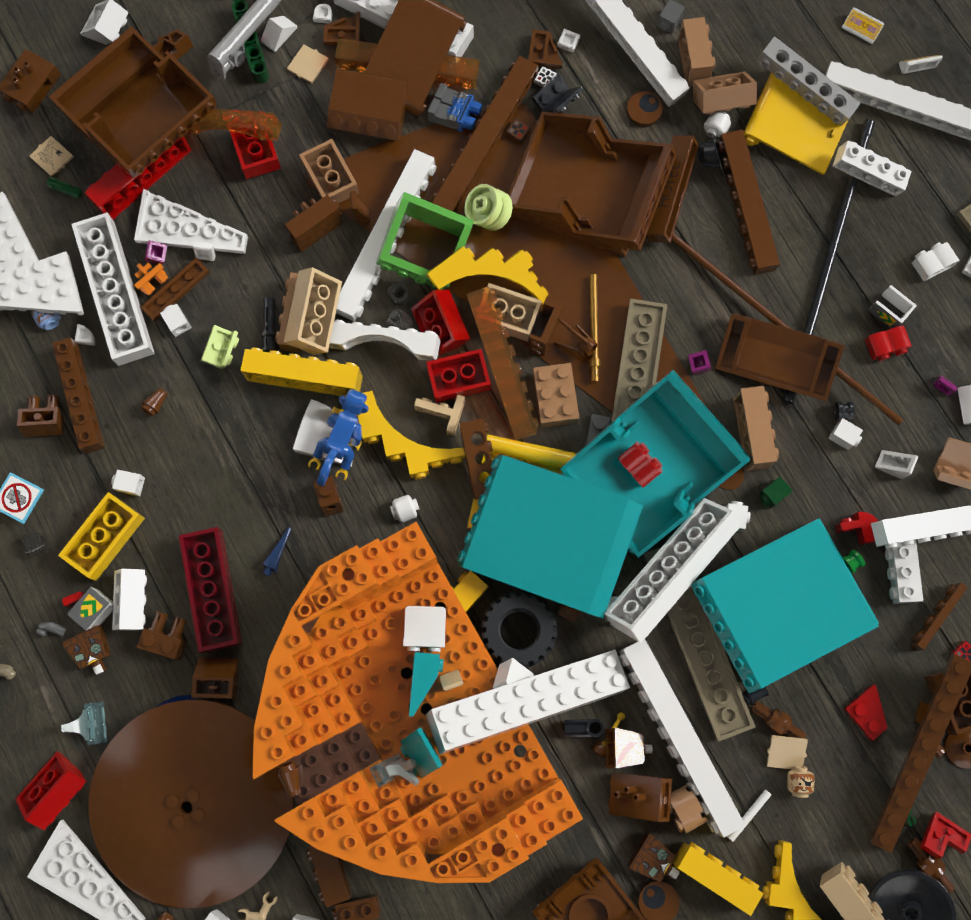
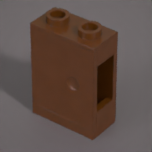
[0,49,61,114]
[285,194,343,253]
[608,772,672,822]

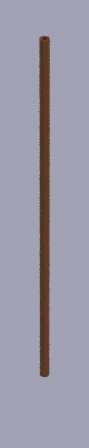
[671,233,903,426]

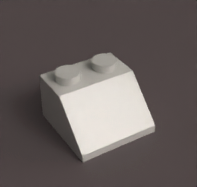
[80,0,129,45]

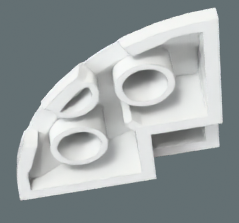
[293,399,353,467]

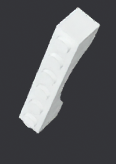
[329,320,441,361]

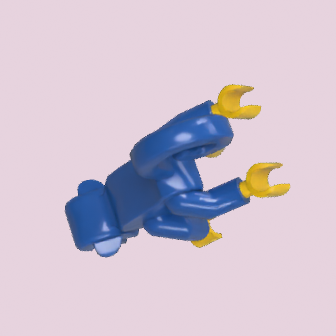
[308,389,369,487]

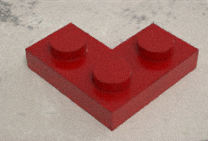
[920,811,971,859]

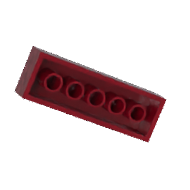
[179,527,243,653]

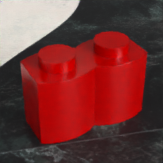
[865,325,912,362]
[618,441,663,488]

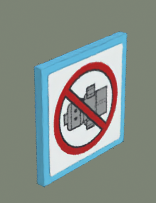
[0,472,44,524]

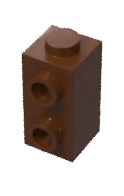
[332,894,381,920]

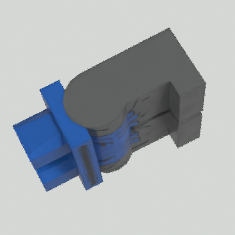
[428,83,482,132]

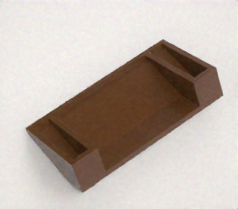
[715,313,846,401]

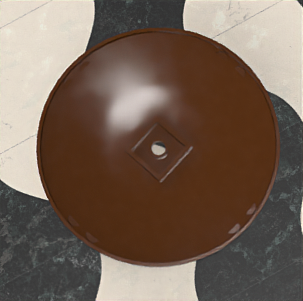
[89,700,294,909]

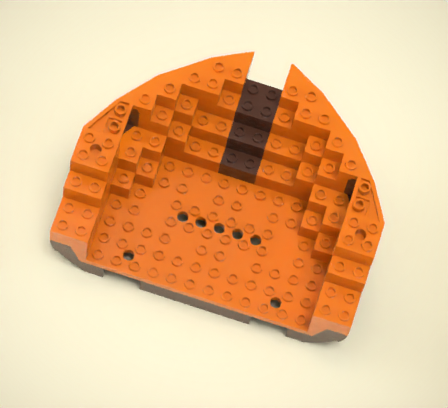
[253,522,583,883]

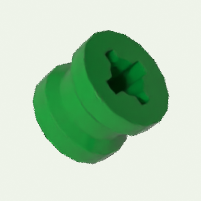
[842,550,865,574]

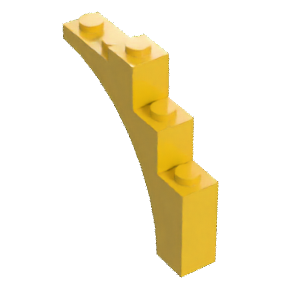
[426,246,549,305]
[358,391,465,480]
[762,840,821,920]

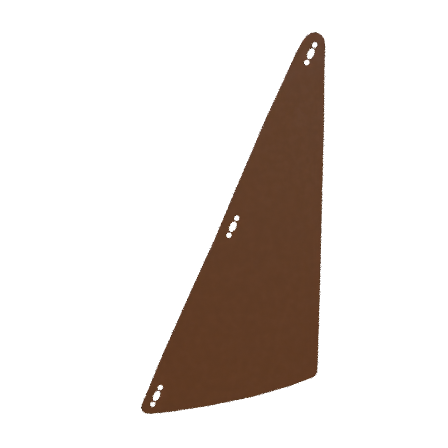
[308,104,744,490]

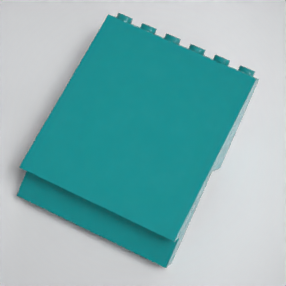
[561,370,750,558]
[457,455,643,619]
[691,518,879,693]

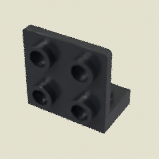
[531,74,583,113]

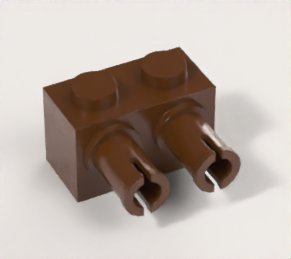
[17,395,64,437]
[137,611,187,660]

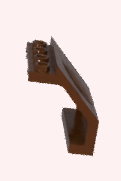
[532,857,645,920]

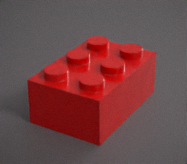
[227,111,281,179]
[426,349,491,403]

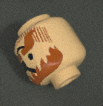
[787,766,815,798]

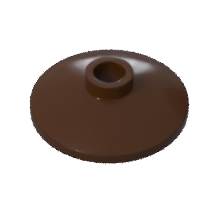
[944,730,971,769]

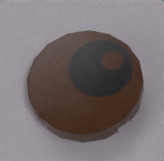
[626,91,663,127]
[638,880,680,920]

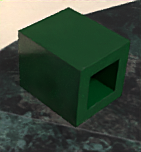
[759,476,793,508]

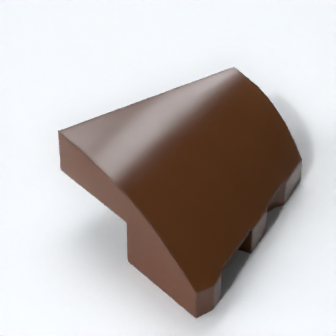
[151,29,193,60]

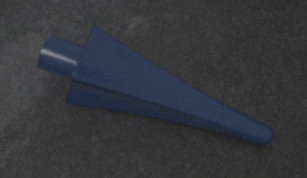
[262,527,291,577]

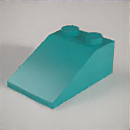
[409,652,444,717]
[399,727,443,779]

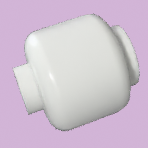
[704,111,731,139]
[390,495,419,523]

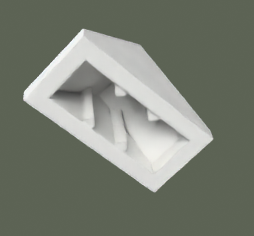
[261,16,298,52]
[875,450,918,480]
[493,658,534,689]

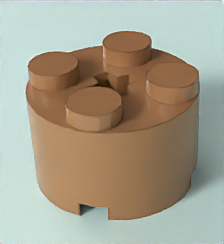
[670,784,708,834]

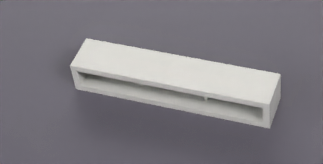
[871,506,971,549]

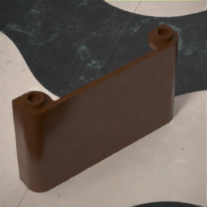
[364,0,467,118]

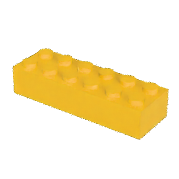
[241,348,363,396]

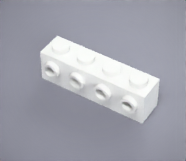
[833,141,911,196]
[885,540,923,604]

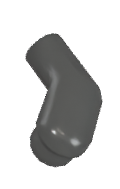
[36,622,67,637]

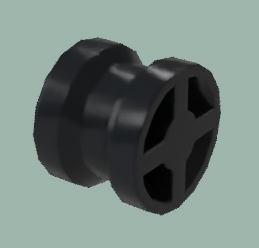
[834,402,855,421]

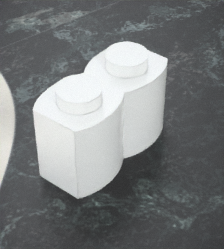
[912,242,959,281]

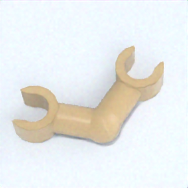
[238,892,278,920]

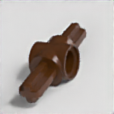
[751,701,806,739]
[907,838,955,893]

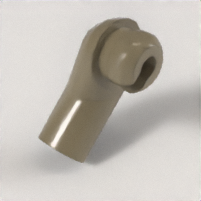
[0,664,16,680]

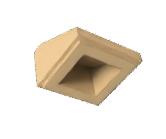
[440,670,463,691]

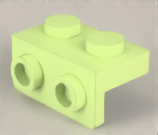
[201,325,239,369]

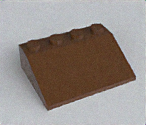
[327,68,408,141]

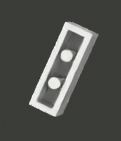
[112,569,147,631]

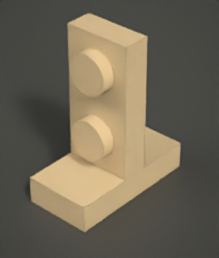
[414,395,465,437]

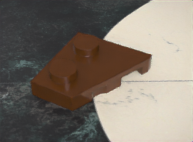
[323,12,361,46]
[528,29,562,69]

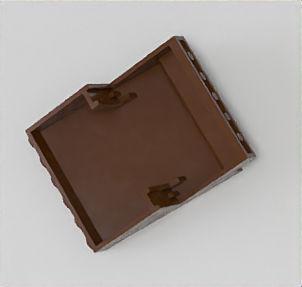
[49,26,217,178]
[508,112,677,257]

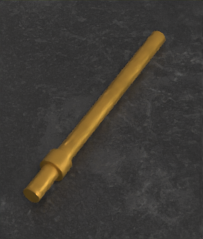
[589,274,600,383]

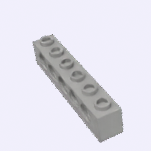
[756,36,860,126]

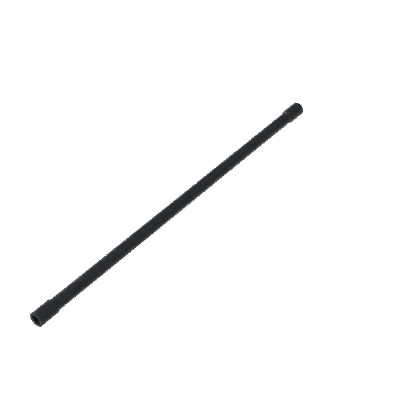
[783,119,875,405]

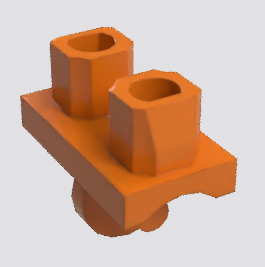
[134,262,169,296]

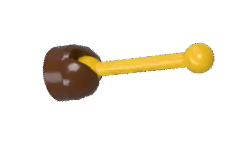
[591,712,625,759]

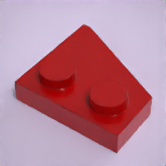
[844,684,888,741]

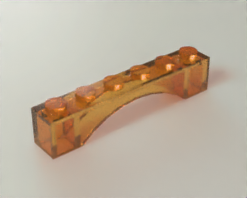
[186,108,282,141]

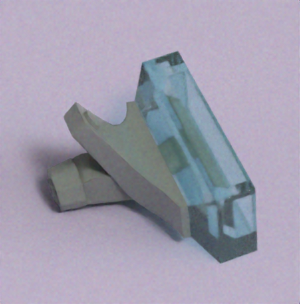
[61,702,107,745]
[370,753,419,788]

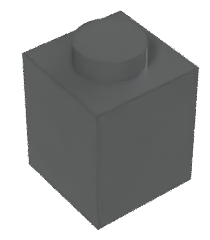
[657,0,685,34]

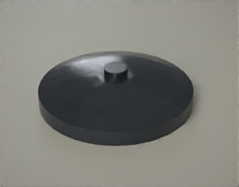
[869,869,956,920]

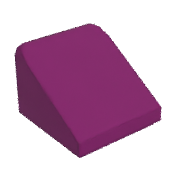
[933,375,957,396]

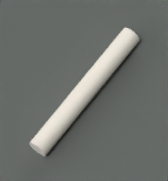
[727,790,771,842]

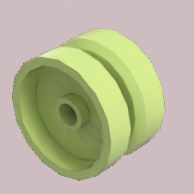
[464,184,513,231]

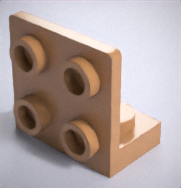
[933,437,971,490]

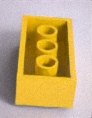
[58,492,145,581]
[672,842,764,916]

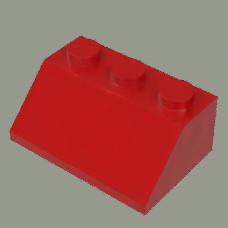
[411,289,470,356]
[15,751,86,830]

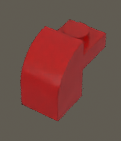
[835,512,878,545]

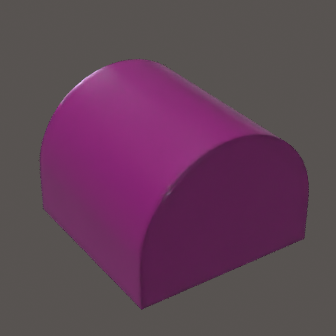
[144,240,167,265]
[688,350,711,375]

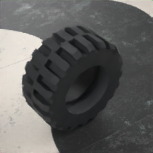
[481,592,557,668]

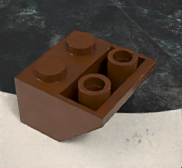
[191,657,239,699]

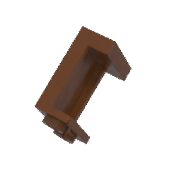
[527,297,564,355]

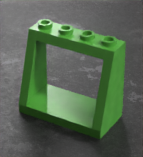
[376,192,474,290]

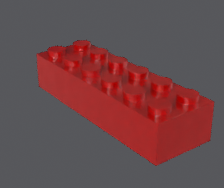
[84,137,192,220]

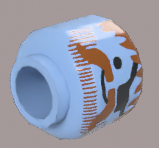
[31,310,61,330]

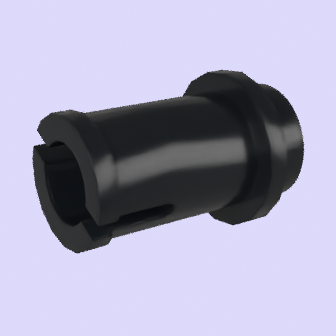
[742,686,769,706]

